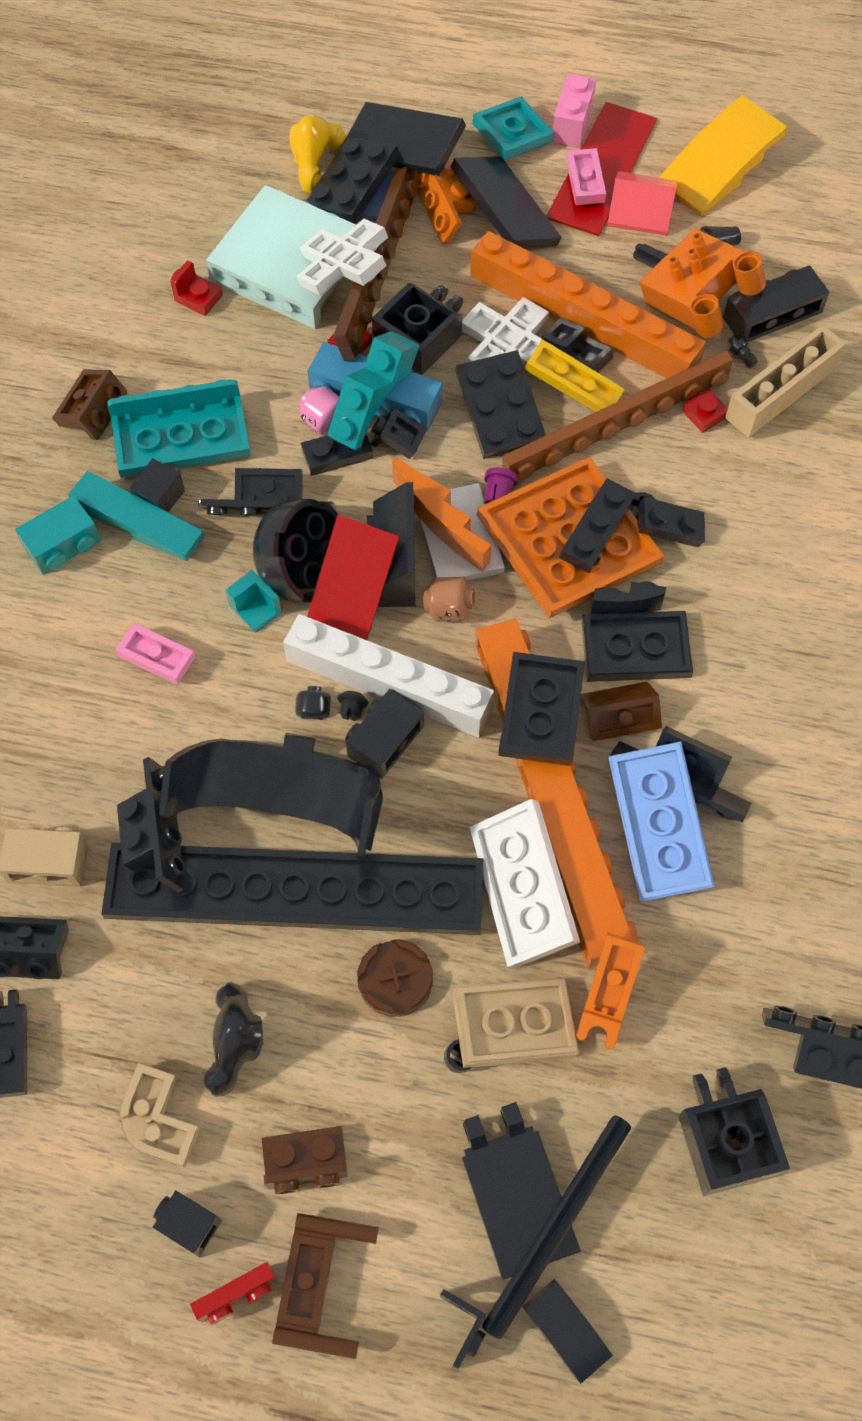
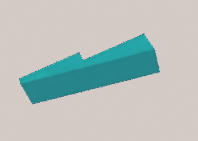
[68,470,205,561]

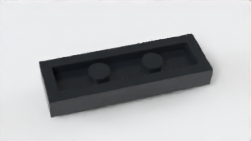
[559,478,637,574]

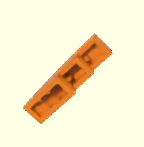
[392,458,491,572]

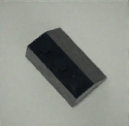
[367,482,416,607]

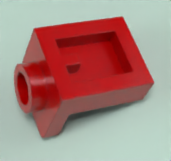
[170,260,223,316]

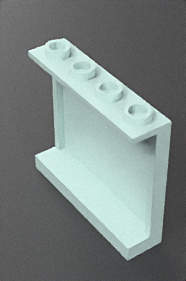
[206,185,357,329]

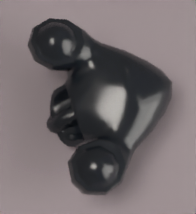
[204,982,264,1097]

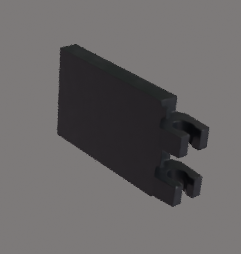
[462,1102,581,1280]

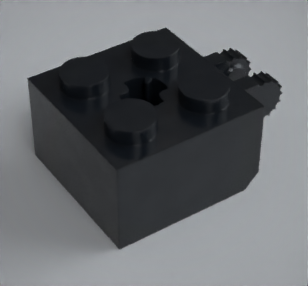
[372,283,464,375]
[678,1067,790,1197]

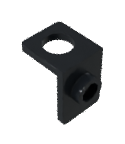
[440,1289,486,1370]

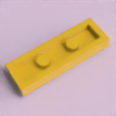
[524,339,625,412]

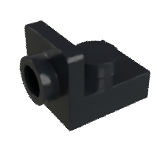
[370,408,427,459]

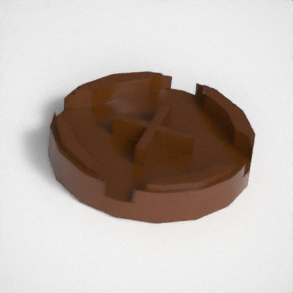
[357,939,433,1017]

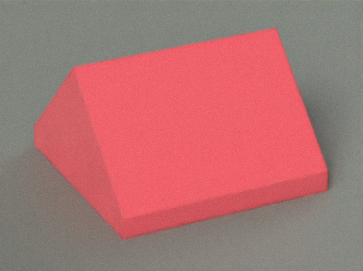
[607,171,678,236]

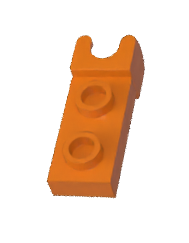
[576,932,645,1050]

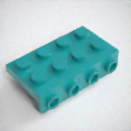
[107,379,251,478]

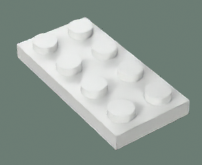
[469,799,580,969]

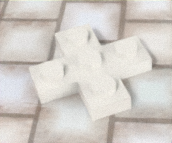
[296,219,388,296]
[462,297,555,368]

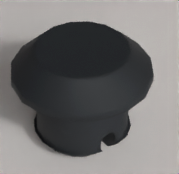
[337,691,369,721]

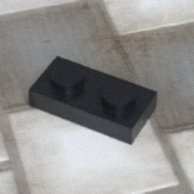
[301,434,373,476]
[638,497,705,547]

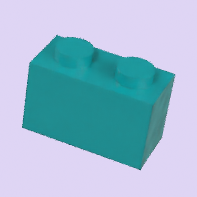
[15,495,101,575]

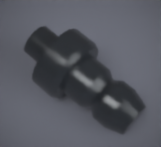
[728,335,758,368]

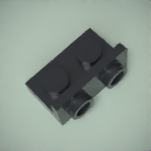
[0,916,69,979]

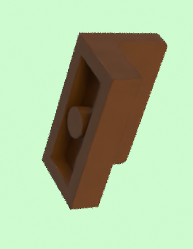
[580,682,662,741]

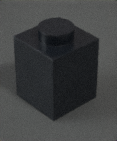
[130,458,185,513]
[152,1190,222,1258]

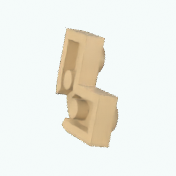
[120,1063,199,1168]

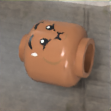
[423,577,476,622]

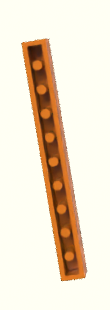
[475,618,638,969]

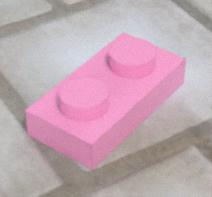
[566,148,606,205]
[115,623,196,685]

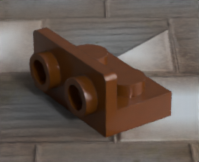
[52,369,127,440]
[262,1126,348,1194]

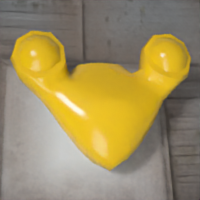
[289,115,346,195]

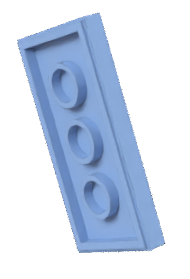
[608,742,715,903]

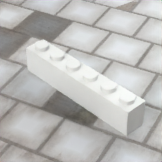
[283,614,494,738]

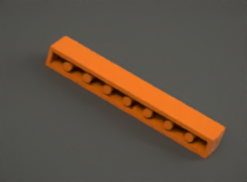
[470,231,706,378]

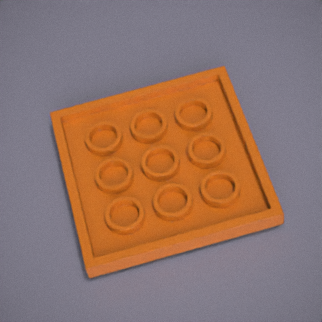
[477,457,665,619]

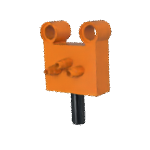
[633,228,767,338]

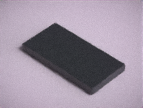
[339,102,466,176]
[450,156,562,248]

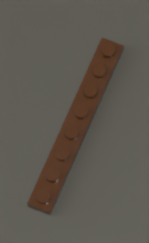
[333,167,417,361]

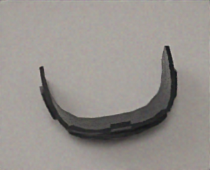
[159,733,383,857]

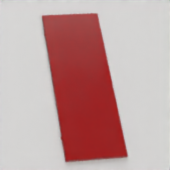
[546,102,657,236]

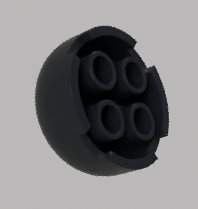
[253,498,338,603]

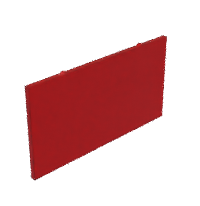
[307,514,400,640]

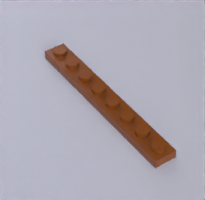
[502,351,733,480]

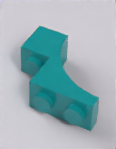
[327,331,419,450]

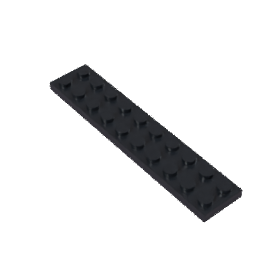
[101,843,483,935]

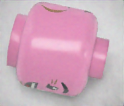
[299,386,339,436]

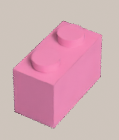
[552,73,596,148]

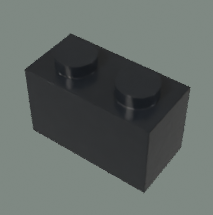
[345,689,424,779]

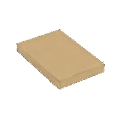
[452,978,580,1068]

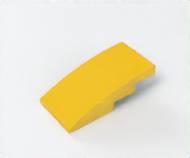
[659,95,787,216]

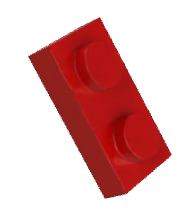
[190,1262,278,1325]

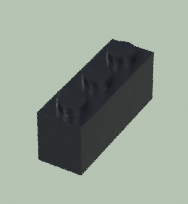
[723,265,829,342]

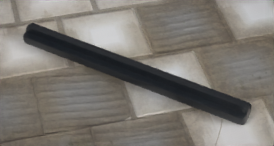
[482,1115,631,1339]

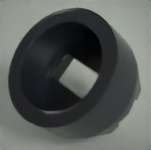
[444,1039,472,1073]

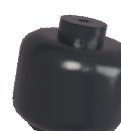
[295,686,331,720]

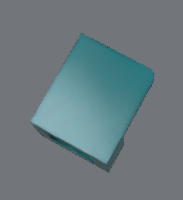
[225,570,282,632]

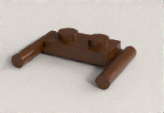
[272,1213,379,1359]

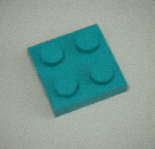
[472,96,555,160]

